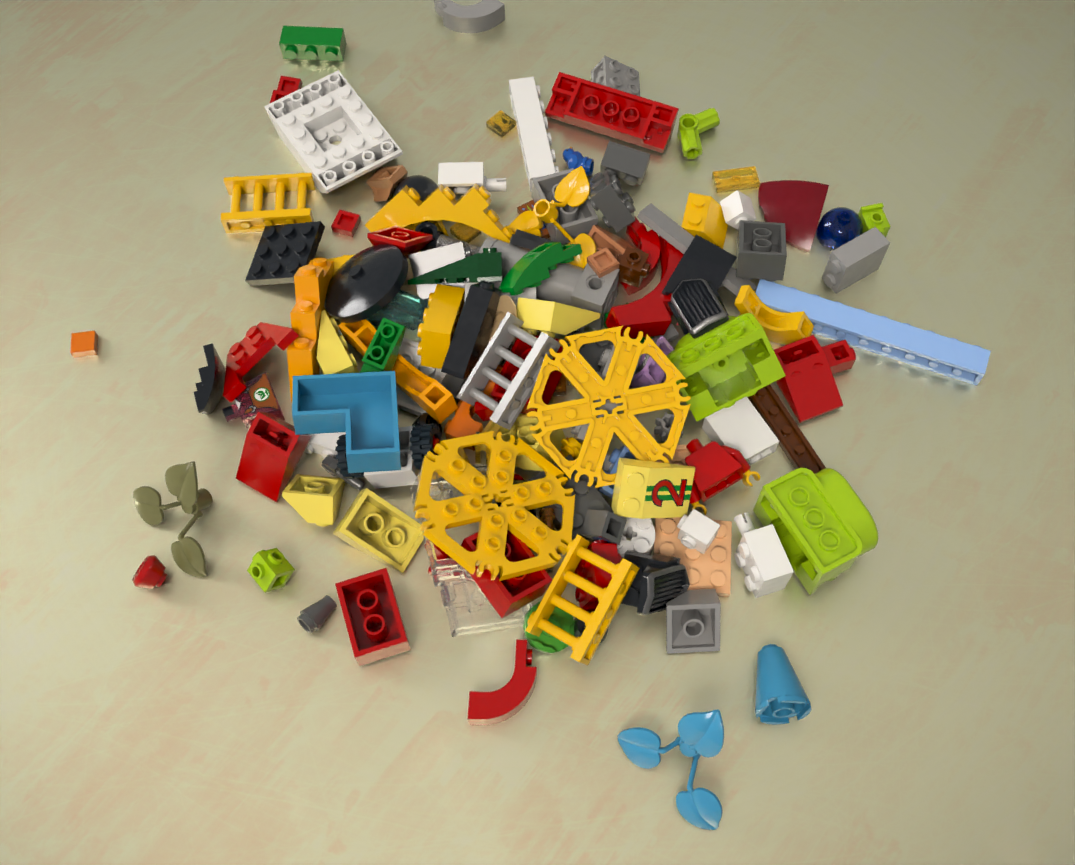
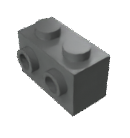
[600,141,651,185]

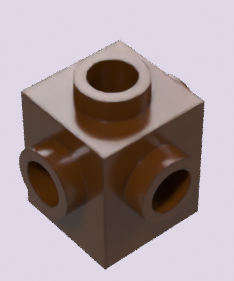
[617,246,651,288]

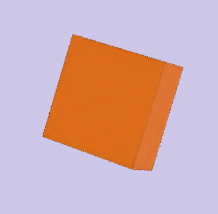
[70,330,98,358]

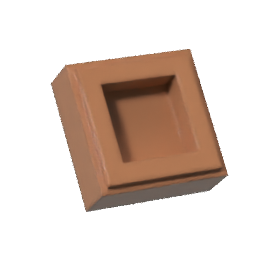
[587,247,619,278]

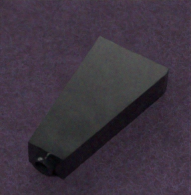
[441,280,502,379]

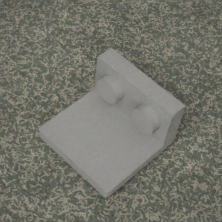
[591,56,640,96]

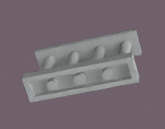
[457,312,561,430]

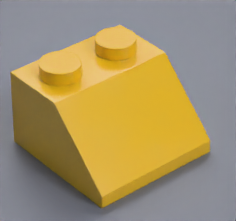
[681,193,728,249]

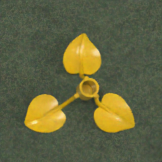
[508,166,596,269]

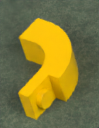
[734,285,814,345]

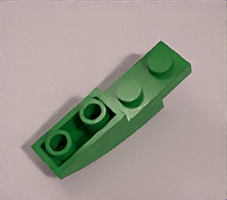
[499,242,582,296]
[359,317,406,373]

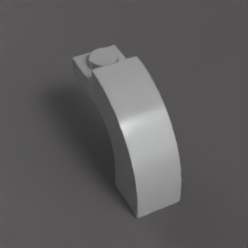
[434,0,505,33]

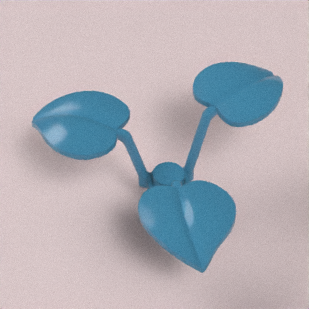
[617,710,724,830]

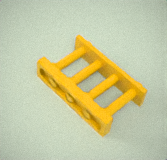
[220,173,315,234]
[525,534,640,665]

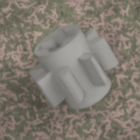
[654,412,684,442]

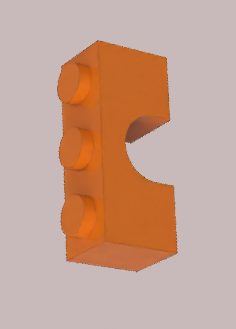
[444,379,495,451]

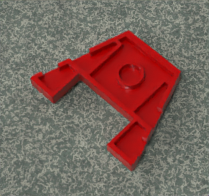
[223,322,299,402]

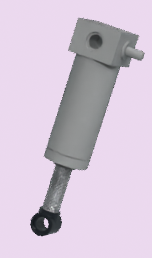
[415,222,620,331]

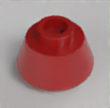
[132,555,167,589]

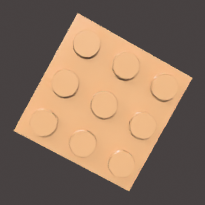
[653,517,732,597]

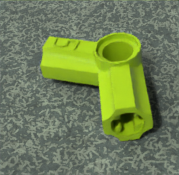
[677,108,720,159]

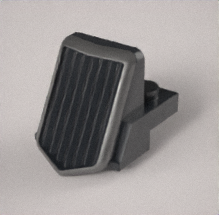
[668,279,729,338]
[621,550,690,616]

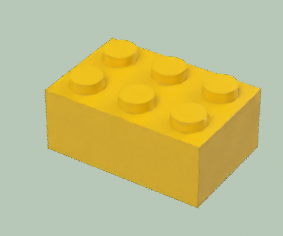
[417,284,465,369]

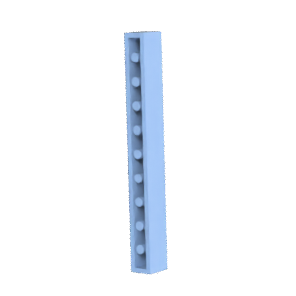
[755,279,991,386]

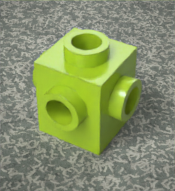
[247,548,295,593]

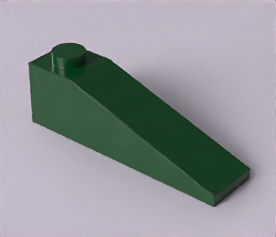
[408,248,503,285]

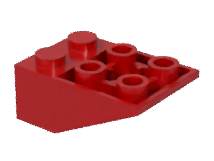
[774,335,843,423]
[236,412,312,502]

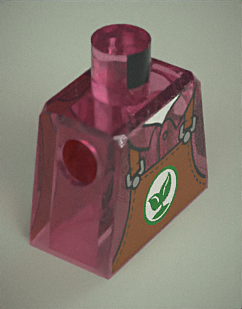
[222,372,285,429]

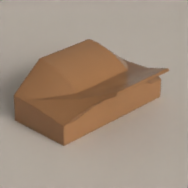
[366,165,408,202]

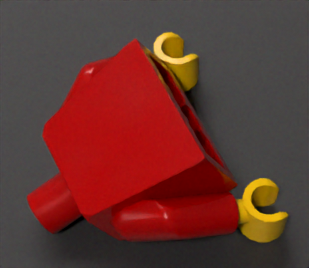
[684,439,760,515]

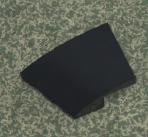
[662,235,737,296]
[194,343,225,415]

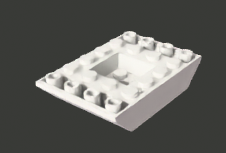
[264,70,403,193]

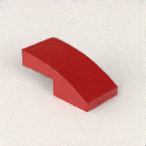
[270,76,303,103]

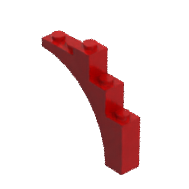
[605,236,684,339]

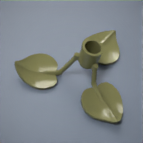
[133,461,213,577]

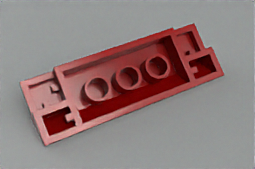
[545,72,679,154]

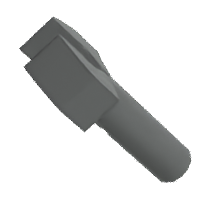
[321,455,364,490]

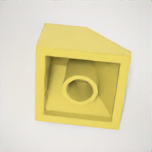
[282,474,345,527]

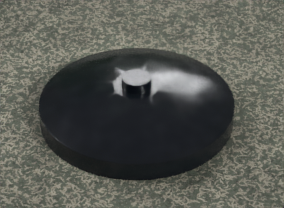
[324,244,408,323]

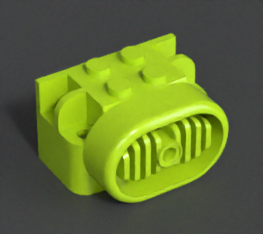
[667,313,786,421]
[753,468,878,595]

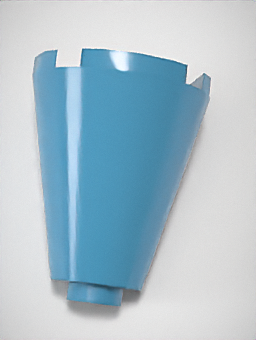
[755,644,812,725]

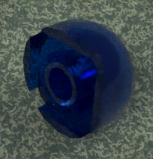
[816,207,863,251]

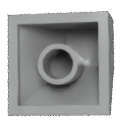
[666,589,721,654]

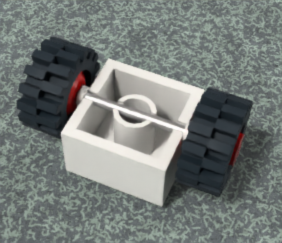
[335,423,442,489]

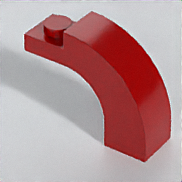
[619,216,661,296]
[468,639,537,725]

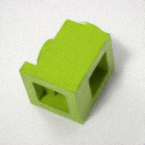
[856,203,891,237]

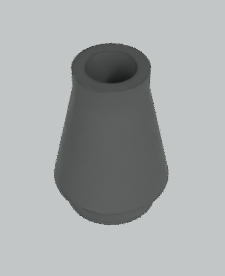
[297,595,337,634]

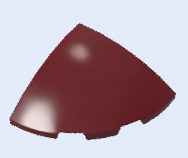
[758,180,829,253]

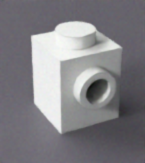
[720,190,756,230]
[677,509,720,554]

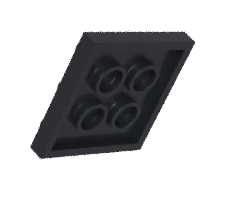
[245,221,325,286]

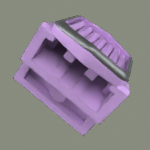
[629,336,674,388]

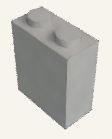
[822,227,890,294]

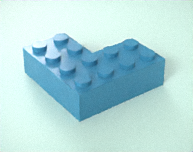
[292,371,401,473]

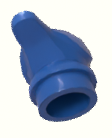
[563,147,594,176]

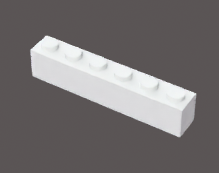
[509,76,559,192]

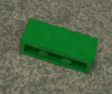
[279,26,347,61]

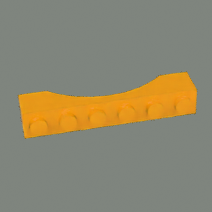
[338,319,458,424]

